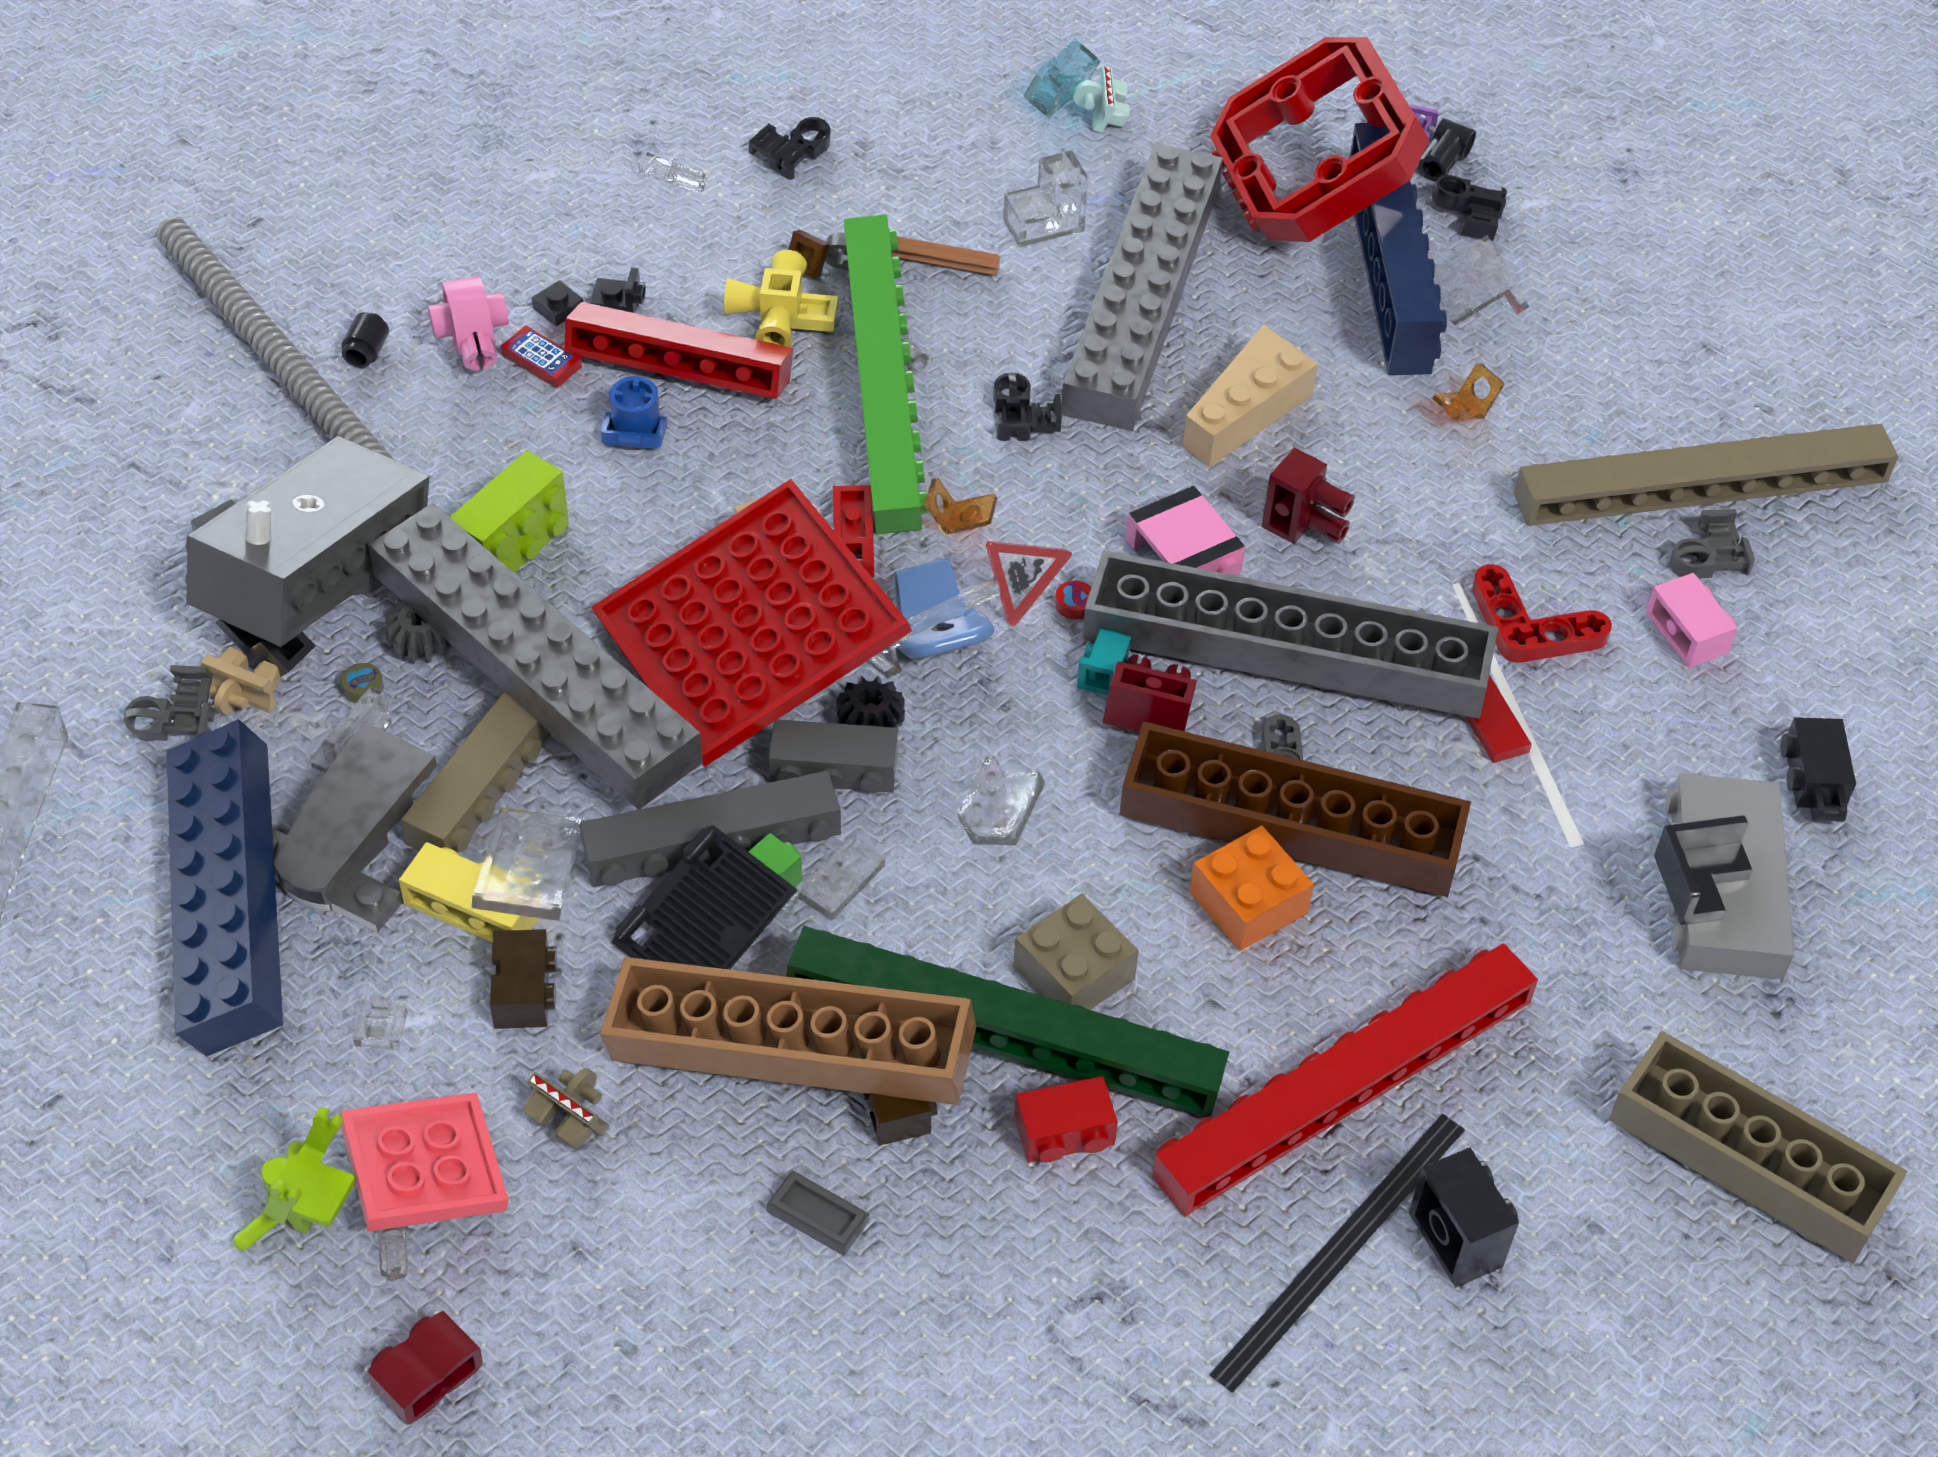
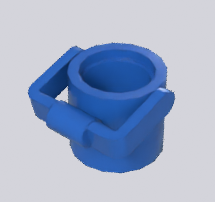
[601,376,667,448]

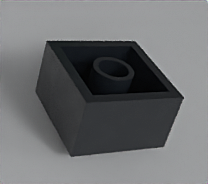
[1409,1147,1519,1288]

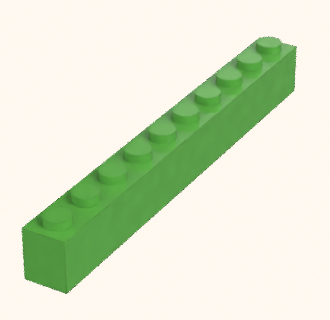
[844,214,928,535]

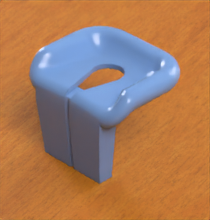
[893,558,994,658]

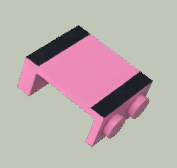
[1126,485,1245,576]

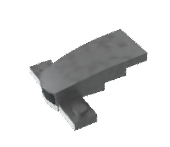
[272,722,437,933]

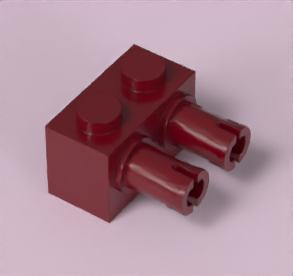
[1262,447,1355,544]
[1102,655,1197,732]

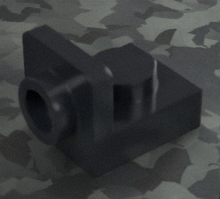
[590,267,646,313]

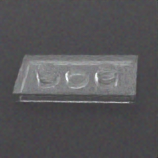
[471,807,584,921]

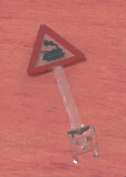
[866,541,1072,679]

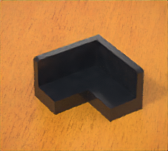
[1654,815,1753,925]

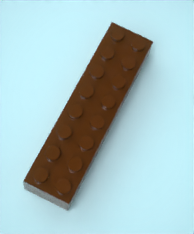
[1119,721,1471,897]

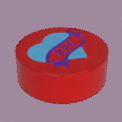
[1055,580,1091,619]

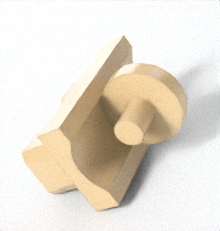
[200,646,281,715]

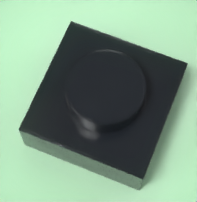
[531,280,584,327]

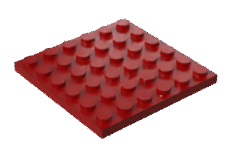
[591,479,912,767]

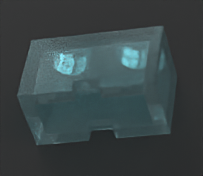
[1023,38,1101,119]

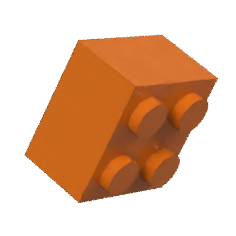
[1189,825,1314,951]

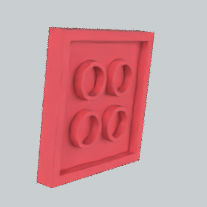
[341,1093,509,1232]

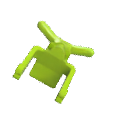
[233,1107,356,1251]

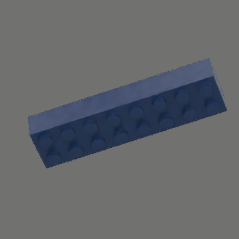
[1349,123,1447,375]
[167,719,283,1057]

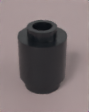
[341,312,389,368]

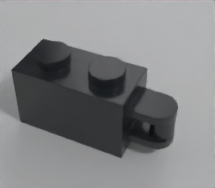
[1780,717,1856,822]

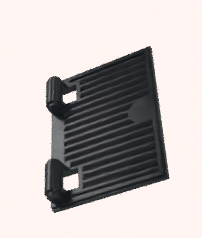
[611,825,798,970]

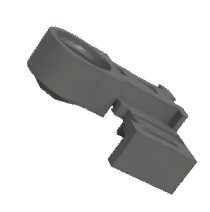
[1670,509,1755,579]
[124,665,215,742]

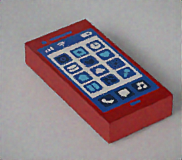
[501,325,582,388]

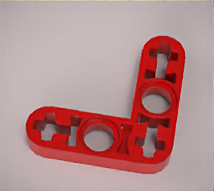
[1472,564,1612,663]

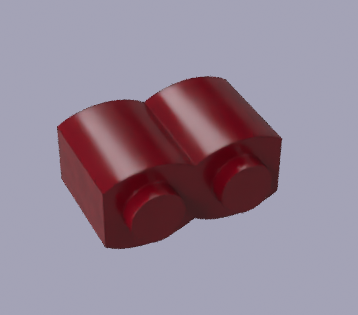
[367,1311,483,1425]

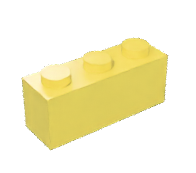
[399,842,542,943]

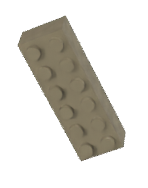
[1609,1030,1908,1264]

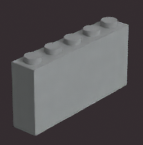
[1665,773,1794,979]

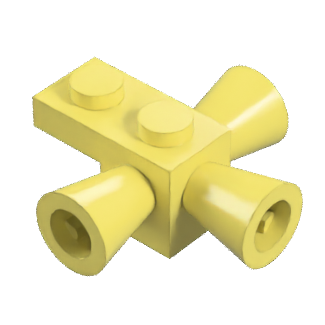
[724,250,839,347]

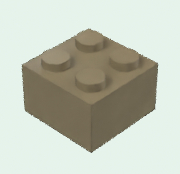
[1013,894,1139,1010]

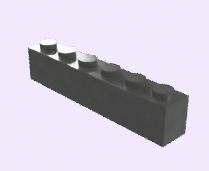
[580,771,841,887]

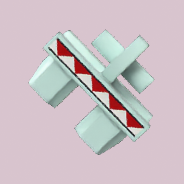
[1073,65,1130,133]

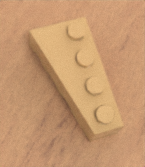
[1182,324,1318,467]

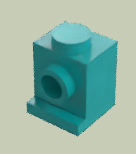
[1077,629,1131,696]

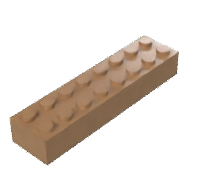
[600,957,977,1105]

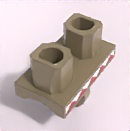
[522,1068,610,1150]

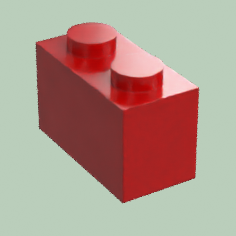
[1014,1076,1118,1163]

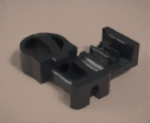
[749,117,831,180]
[1432,175,1507,241]
[993,372,1062,441]

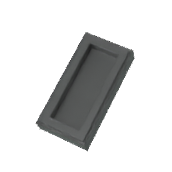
[767,1170,869,1256]

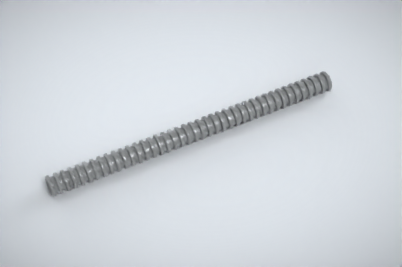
[156,216,396,461]

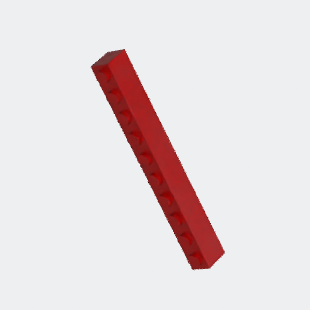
[1152,943,1538,1217]

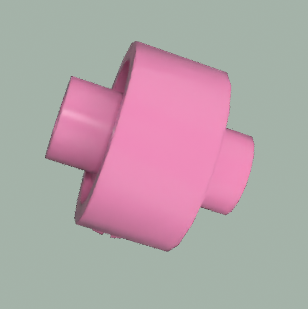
[428,276,509,371]

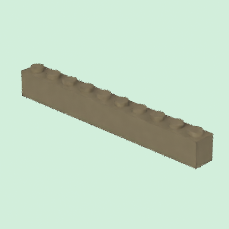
[1514,424,1898,526]

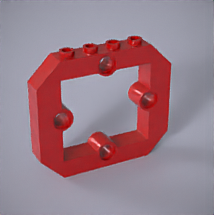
[1210,37,1429,242]

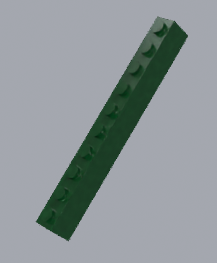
[786,926,1230,1118]

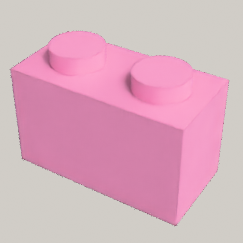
[1646,573,1738,668]

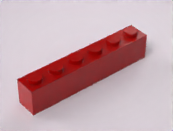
[564,302,793,399]

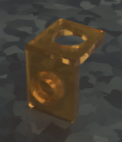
[1432,363,1505,421]
[925,478,997,535]

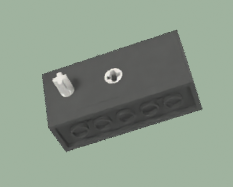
[185,436,430,647]

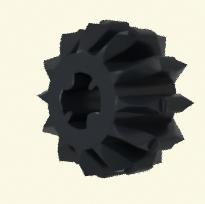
[836,675,905,728]

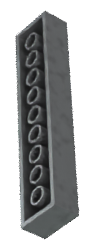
[1061,143,1223,431]
[368,503,702,810]
[1083,550,1498,719]

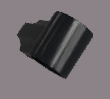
[1418,118,1476,182]

